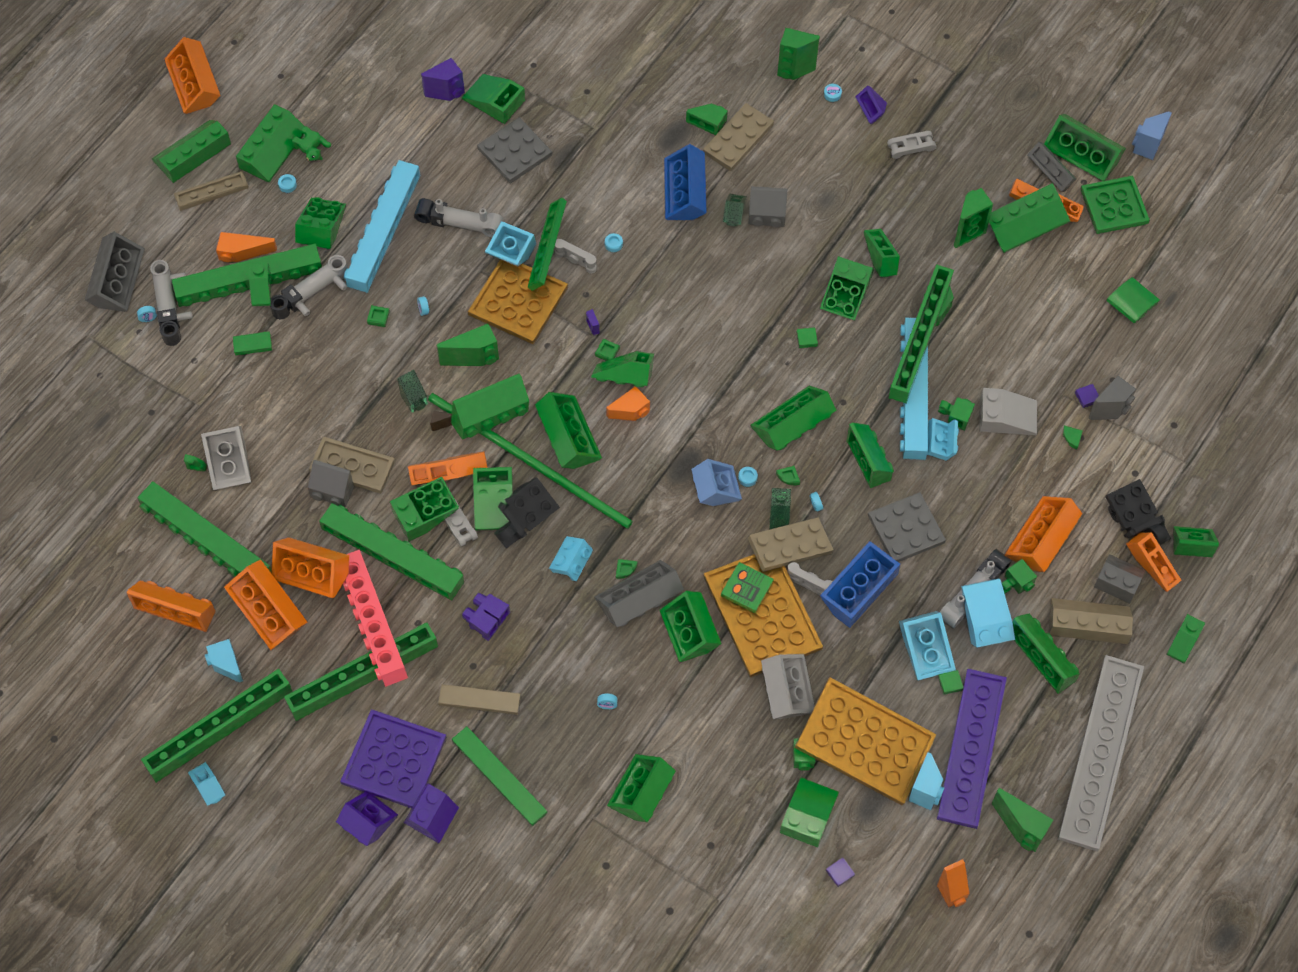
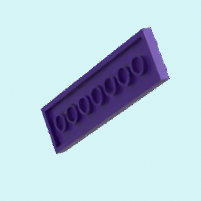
[937,669,1007,829]

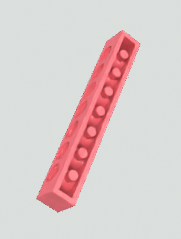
[343,549,408,687]

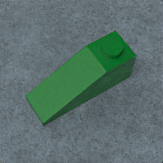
[864,229,900,277]

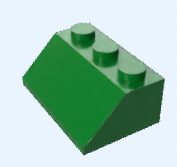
[777,28,820,80]
[954,188,993,248]
[846,423,894,488]
[659,591,722,662]
[607,754,676,823]

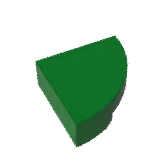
[1063,425,1082,449]
[184,454,207,471]
[776,466,800,486]
[616,559,638,579]

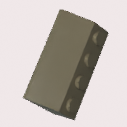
[1049,598,1133,644]

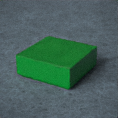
[367,305,390,327]
[796,327,818,348]
[595,339,620,361]
[938,670,964,695]

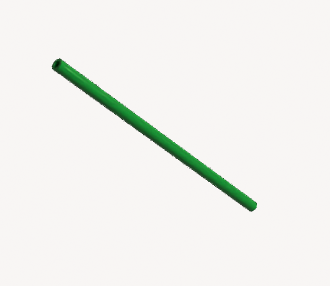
[428,393,633,529]

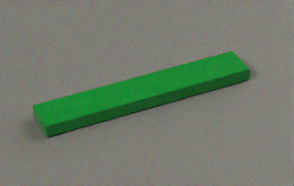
[527,198,567,291]
[452,726,547,826]

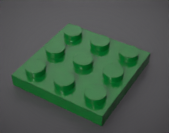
[1080,176,1150,234]

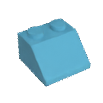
[485,221,536,266]
[908,752,944,810]

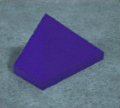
[855,85,887,124]

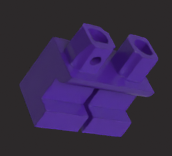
[462,593,510,641]

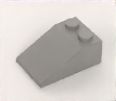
[980,388,1037,435]
[201,426,251,490]

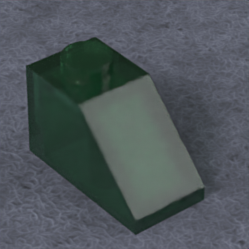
[723,193,747,226]
[397,369,428,413]
[769,488,791,530]

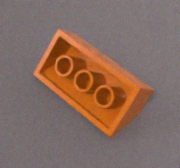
[164,37,221,114]
[1005,496,1083,572]
[271,537,350,598]
[224,559,308,650]
[127,580,216,632]

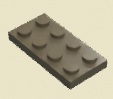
[703,103,774,171]
[309,436,395,494]
[748,517,833,571]

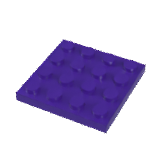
[340,709,447,808]

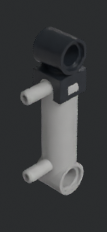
[414,198,504,238]
[270,255,347,320]
[150,260,193,346]
[940,549,1012,629]

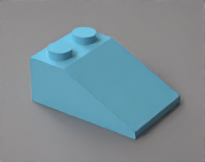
[961,579,1015,647]
[899,611,956,680]

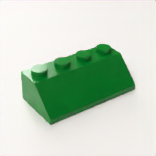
[236,104,304,183]
[1044,114,1126,181]
[152,120,231,183]
[989,183,1071,253]
[451,373,529,440]
[751,385,837,451]
[535,392,602,469]
[1012,613,1080,694]

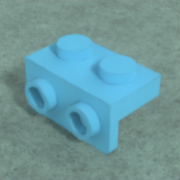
[927,418,959,461]
[549,536,593,581]

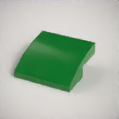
[1106,277,1160,323]

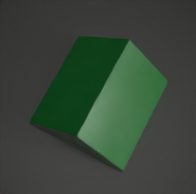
[1173,526,1219,557]

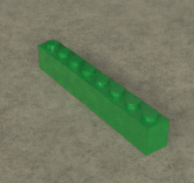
[172,244,322,307]
[888,264,954,404]
[137,481,272,577]
[319,503,464,601]
[284,622,438,721]
[141,669,293,783]

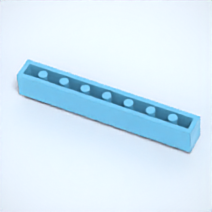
[344,160,420,293]
[900,318,928,460]

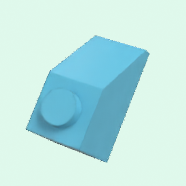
[205,639,243,682]
[188,762,225,806]

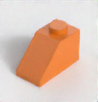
[606,387,650,421]

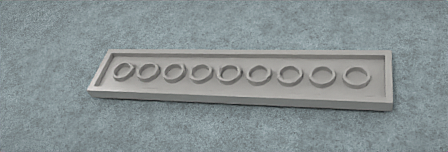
[1058,655,1144,852]

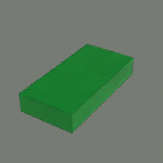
[233,331,272,356]

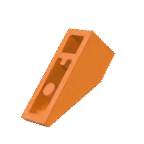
[216,232,277,262]
[1126,532,1182,592]
[937,859,969,908]

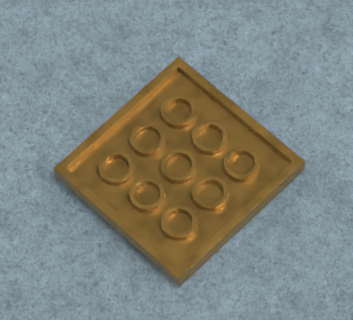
[468,259,568,344]

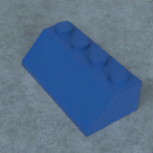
[664,144,706,220]
[820,541,900,628]

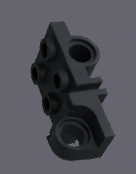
[494,477,560,549]
[1105,479,1171,545]

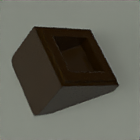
[430,411,452,431]

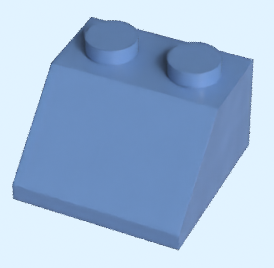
[1132,112,1172,160]
[691,459,742,506]

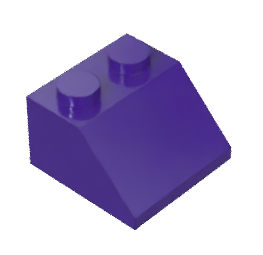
[421,58,465,101]
[404,784,459,843]
[336,792,398,846]

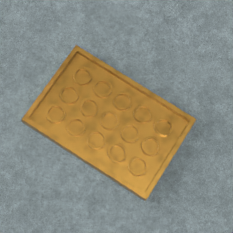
[703,554,823,678]
[794,677,936,805]

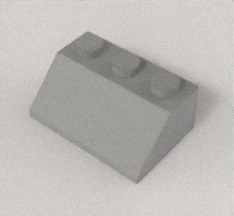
[761,654,815,719]

